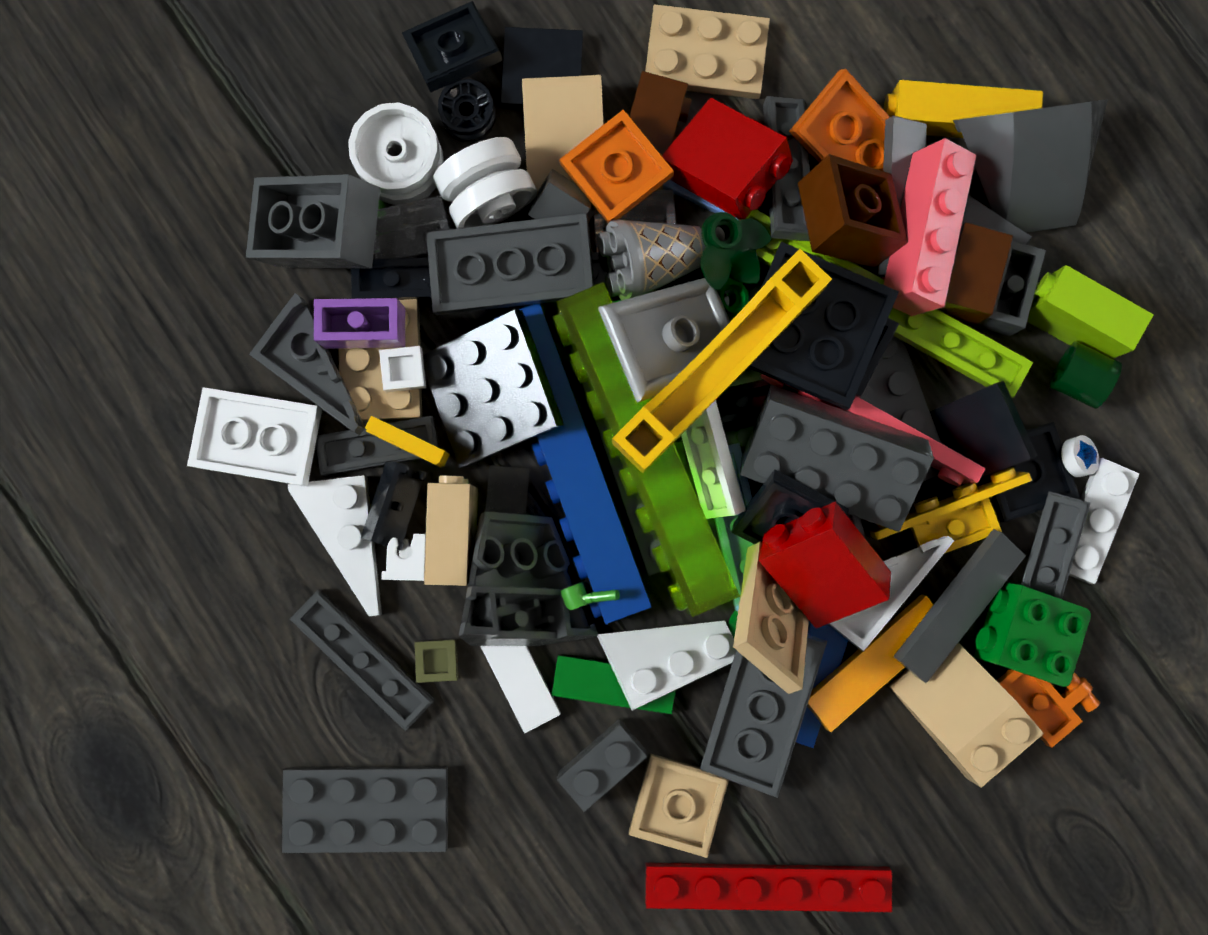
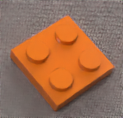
[559,109,674,223]

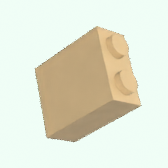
[424,476,478,586]

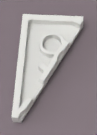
[288,475,382,616]
[829,536,955,652]

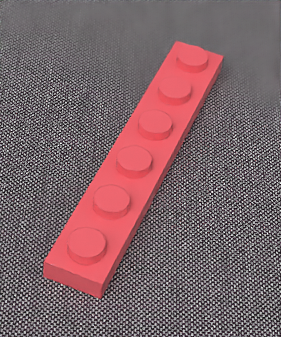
[761,374,986,487]

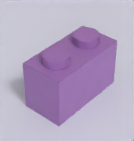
[314,298,405,349]

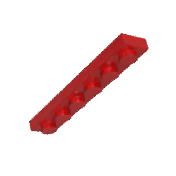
[645,863,892,912]

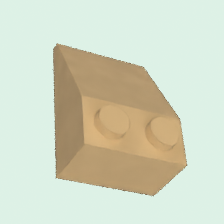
[888,642,1044,788]

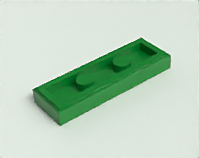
[552,654,675,714]

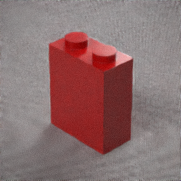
[662,98,793,220]
[759,501,891,629]

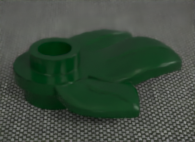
[700,212,772,290]

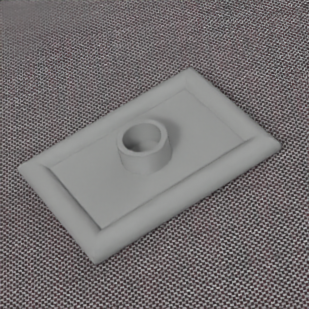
[598,278,730,403]

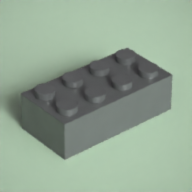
[740,384,934,532]

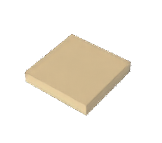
[628,754,729,858]

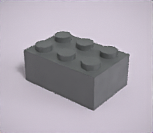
[246,174,381,268]

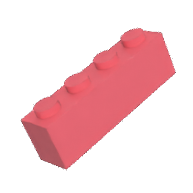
[883,138,976,316]

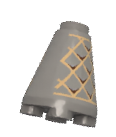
[597,219,706,300]

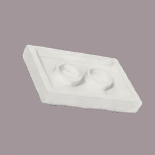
[187,387,322,487]

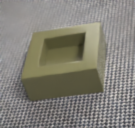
[415,639,458,683]

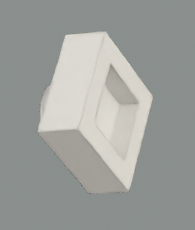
[379,346,426,392]

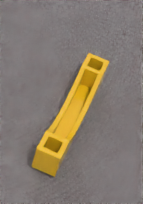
[612,249,832,474]

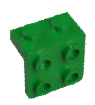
[974,582,1091,687]

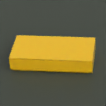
[365,416,450,467]

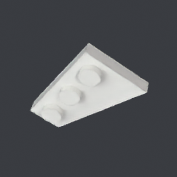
[597,621,736,711]

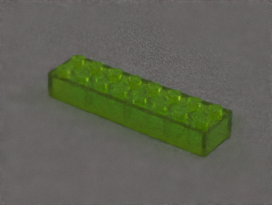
[553,282,740,617]

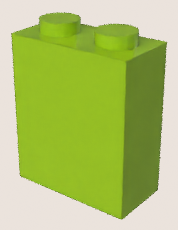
[1027,265,1154,358]

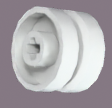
[348,103,444,206]
[433,137,537,229]

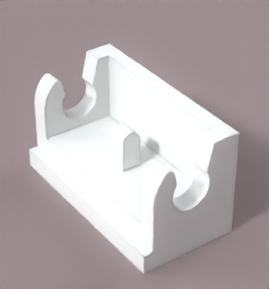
[381,534,426,581]

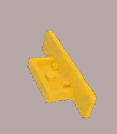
[868,467,1032,554]

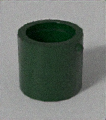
[1050,341,1122,409]

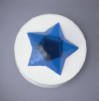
[1061,435,1099,477]

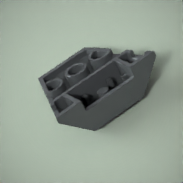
[953,99,1108,233]
[459,512,598,646]

